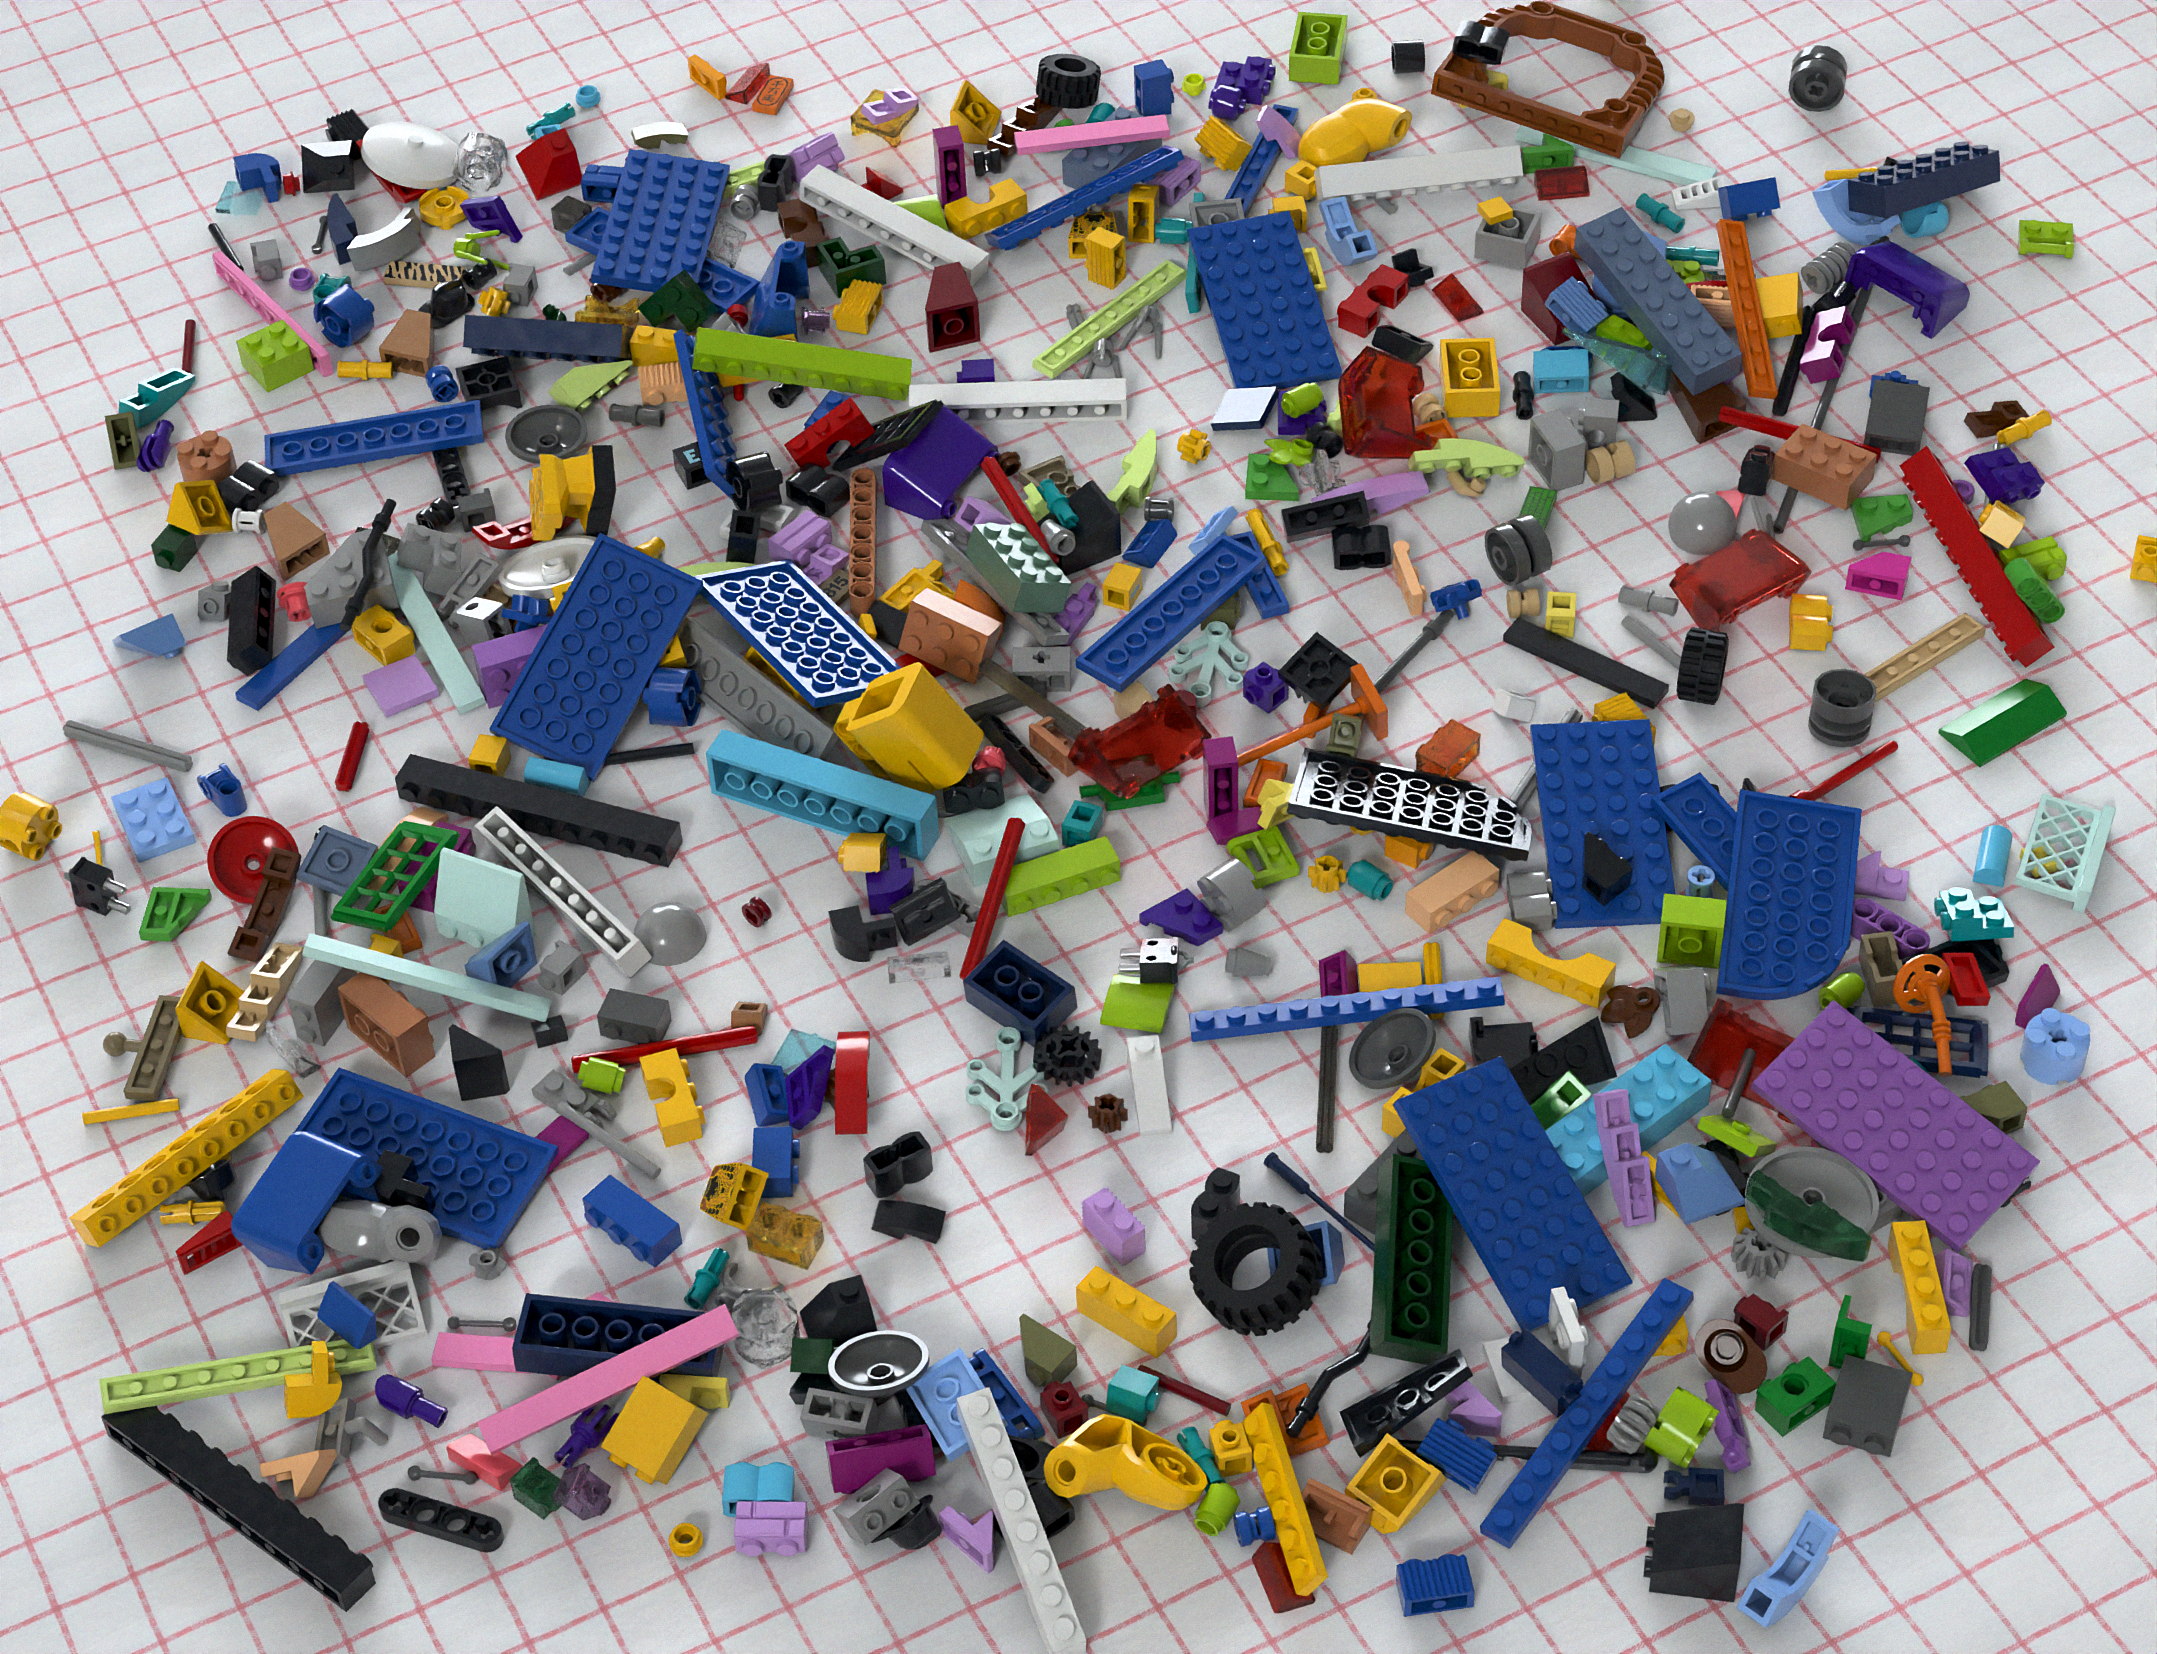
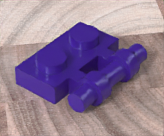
[1278,391,1327,436]

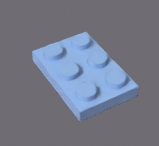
[111,777,196,863]
[906,1347,1008,1462]

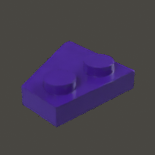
[460,195,523,243]
[1139,888,1223,946]
[785,1045,834,1131]

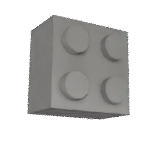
[1474,206,1542,268]
[1528,408,1588,492]

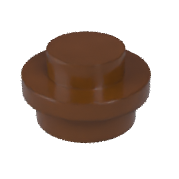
[997,452,1022,477]

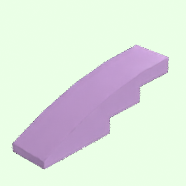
[1311,471,1430,515]
[1593,1089,1655,1227]

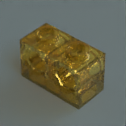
[746,1202,824,1270]

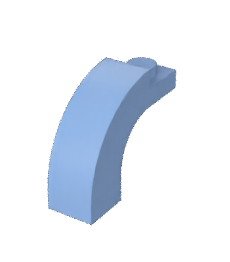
[1812,179,1901,245]
[1319,196,1378,266]
[1736,1509,1840,1628]

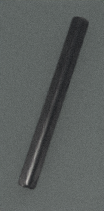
[1772,305,1817,417]

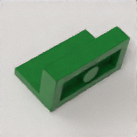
[1828,1295,1872,1369]

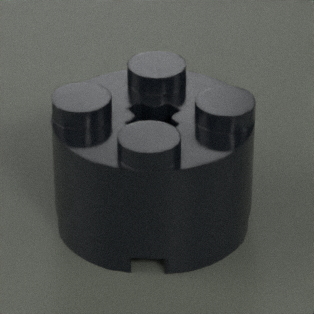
[726,451,783,512]

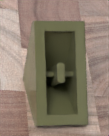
[105,412,141,470]

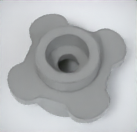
[469,1247,507,1280]

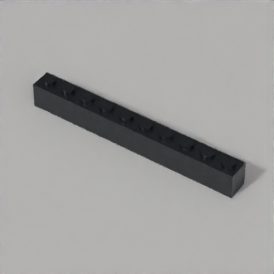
[395,754,683,867]
[101,1406,376,1612]

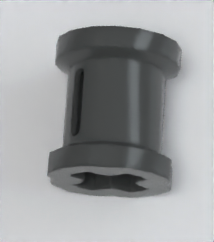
[1144,496,1174,522]

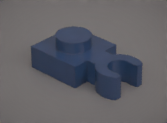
[1663,1467,1725,1506]

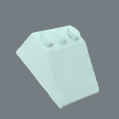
[944,794,1059,887]
[434,847,536,948]

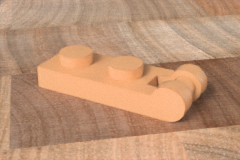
[1392,540,1427,616]

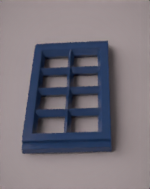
[1847,1006,1988,1078]

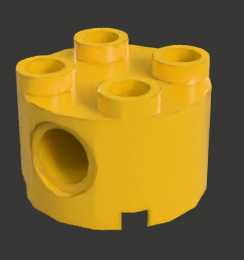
[0,791,62,861]

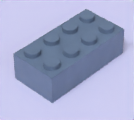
[1062,106,1162,197]

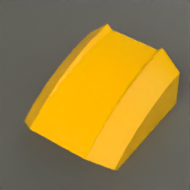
[1344,1433,1446,1534]

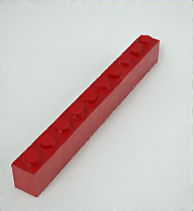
[1899,446,2055,668]

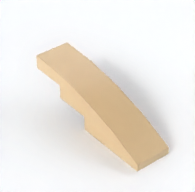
[226,942,304,1042]

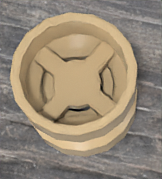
[1411,393,1448,424]
[1506,588,1540,619]

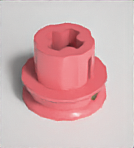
[276,582,312,622]

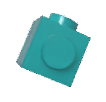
[1105,1364,1161,1423]

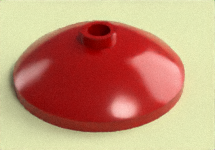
[207,816,299,905]

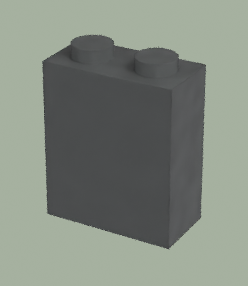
[1864,380,1930,456]
[1823,1354,1913,1457]

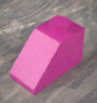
[1845,552,1912,601]

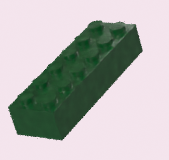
[1369,1154,1453,1365]

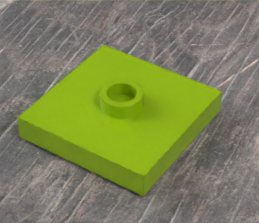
[1697,1114,1778,1157]

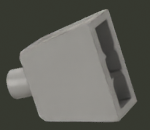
[452,597,513,648]

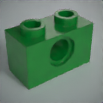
[1755,1356,1837,1437]

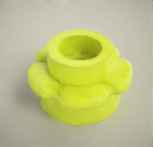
[1182,73,1206,96]

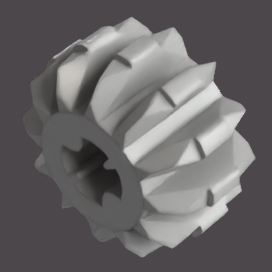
[1731,1227,1788,1282]
[1607,1394,1660,1454]

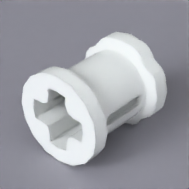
[232,508,266,534]

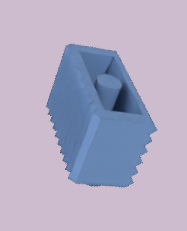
[1545,276,1609,342]

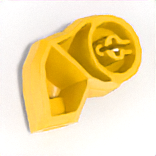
[1298,98,1412,168]
[1043,1414,1208,1510]

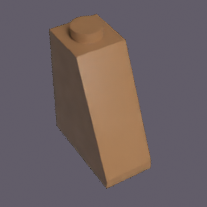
[379,309,434,378]
[263,501,330,581]

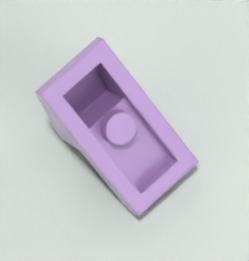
[1854,851,1909,901]
[1445,1380,1502,1437]
[938,1505,995,1574]

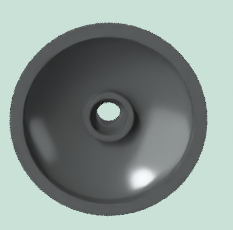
[505,405,588,464]
[1349,1008,1436,1089]
[828,1330,930,1398]

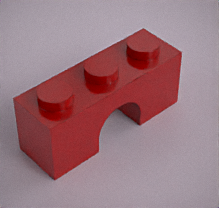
[1337,264,1409,338]
[784,397,876,469]

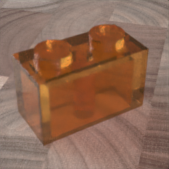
[1415,719,1481,778]

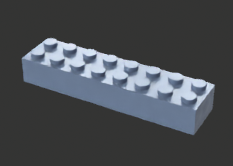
[1574,207,1742,396]

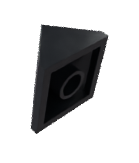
[449,1024,510,1101]

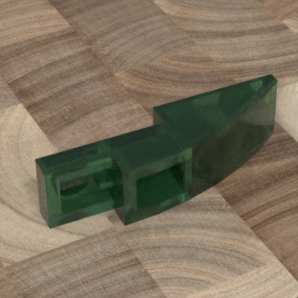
[1745,1169,1872,1262]

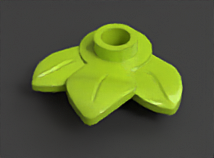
[1264,439,1315,467]

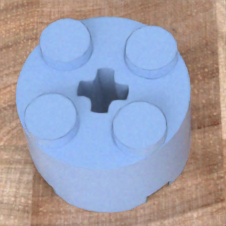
[2020,1008,2090,1085]

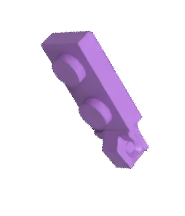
[1053,582,1097,647]
[1704,1379,1752,1474]

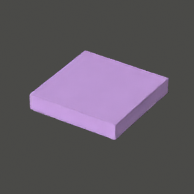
[362,654,439,718]

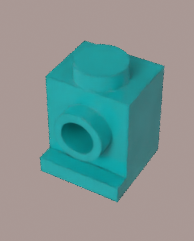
[1061,800,1103,847]

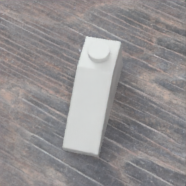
[1127,1035,1172,1136]

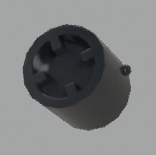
[1391,39,1425,74]

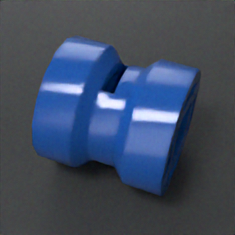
[425,365,459,402]
[1233,1506,1276,1547]

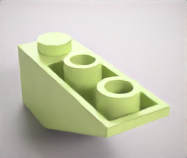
[548,360,633,414]

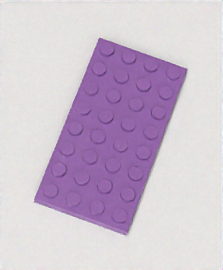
[1751,1000,2040,1253]

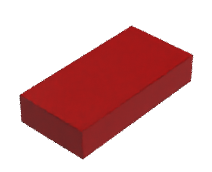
[1941,953,1991,1006]

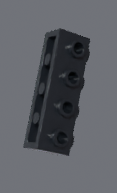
[227,565,276,676]

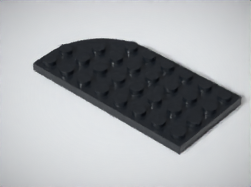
[1287,748,1532,861]

